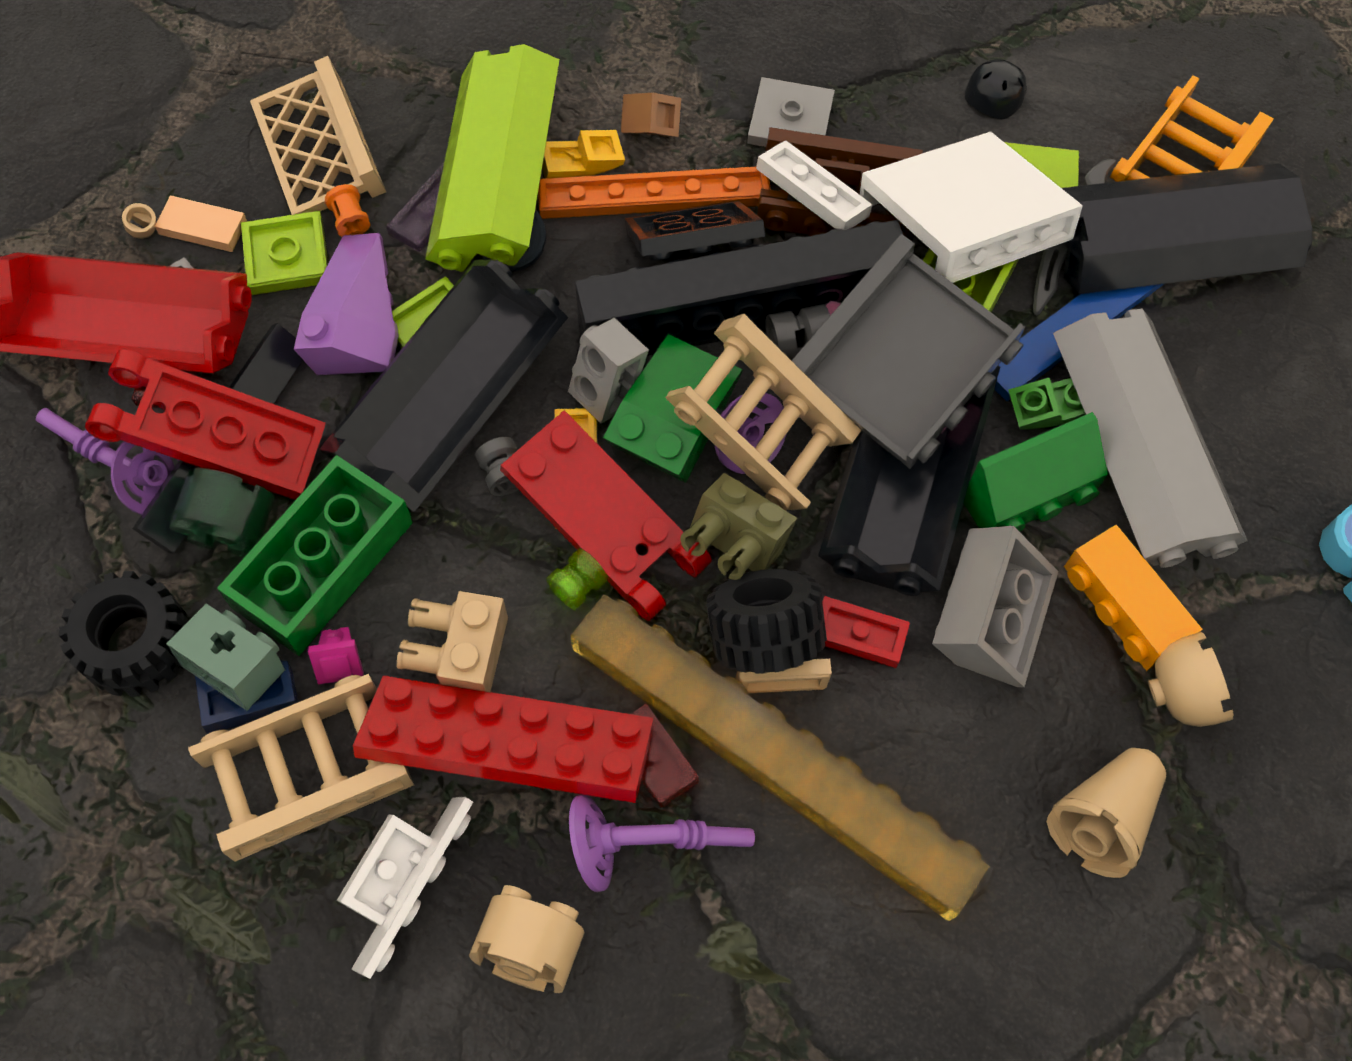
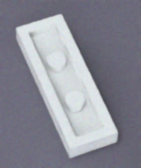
[756,140,873,230]

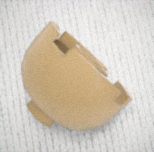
[1148,632,1234,727]

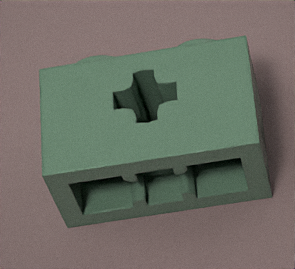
[166,603,285,711]

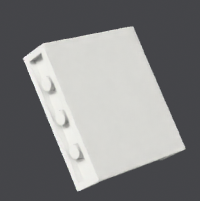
[860,132,1083,283]

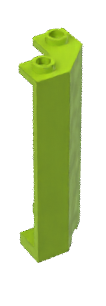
[425,44,560,272]

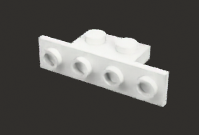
[336,797,473,979]

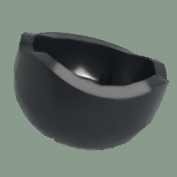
[965,59,1027,119]

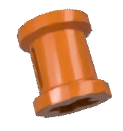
[325,184,371,237]

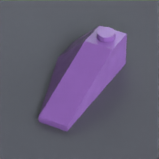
[294,233,399,375]

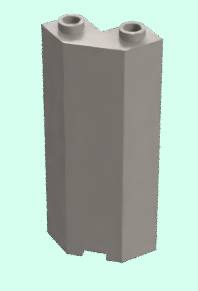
[1053,308,1248,568]

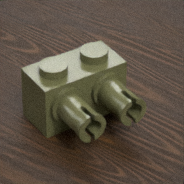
[680,473,797,580]

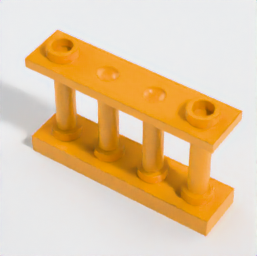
[1110,75,1274,182]

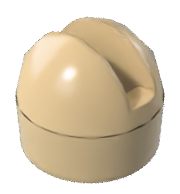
[122,203,157,239]

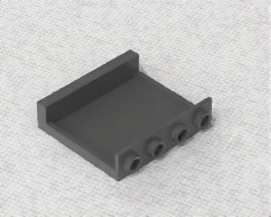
[792,234,1025,468]

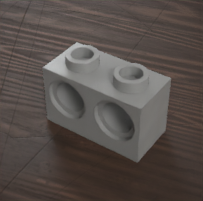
[568,318,649,423]

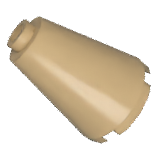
[1046,748,1166,878]

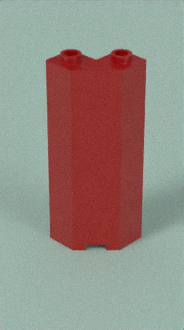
[0,252,252,373]

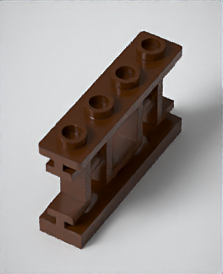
[757,127,923,241]

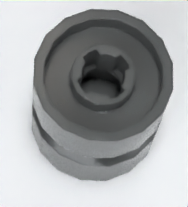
[765,304,830,361]

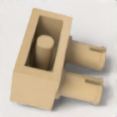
[397,591,508,692]

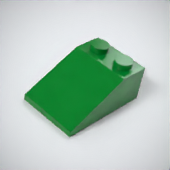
[603,334,743,483]

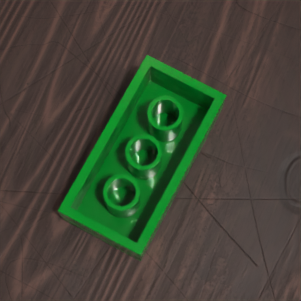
[217,455,413,656]

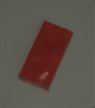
[631,703,699,808]

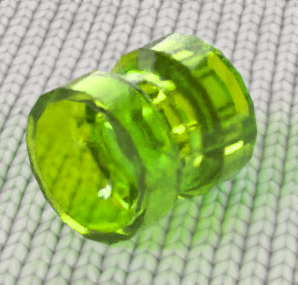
[546,548,608,610]

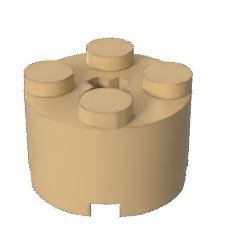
[469,885,585,993]

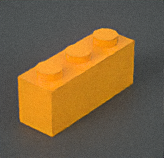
[1064,525,1203,671]

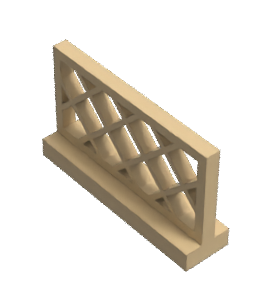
[250,56,386,215]

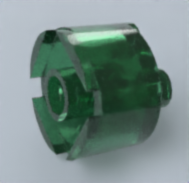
[169,468,275,557]

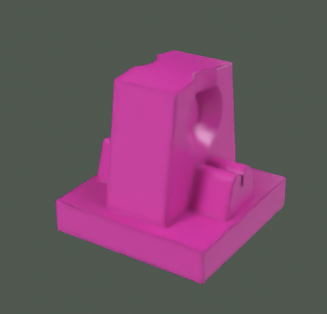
[308,627,364,684]

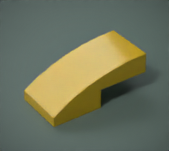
[542,130,625,179]

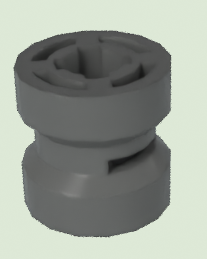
[475,437,519,496]

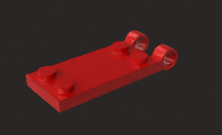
[85,349,326,500]
[500,410,712,621]

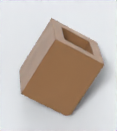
[621,93,681,137]

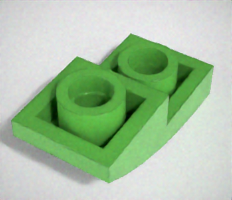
[1008,377,1086,430]

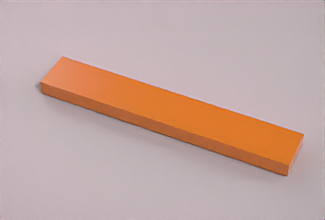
[538,166,771,219]

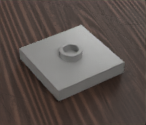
[747,77,835,147]

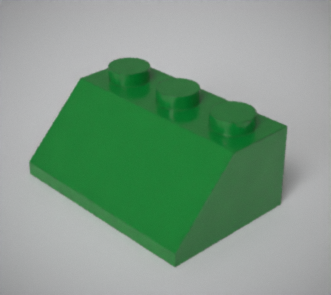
[964,412,1108,532]

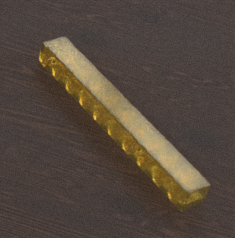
[571,594,990,922]

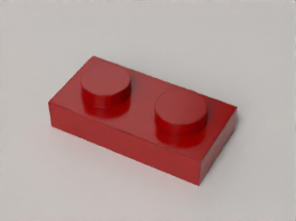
[822,596,910,668]

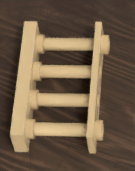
[665,314,861,511]
[188,674,414,862]

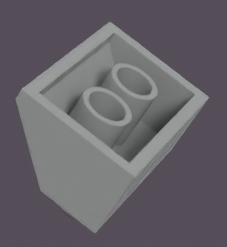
[932,526,1059,687]

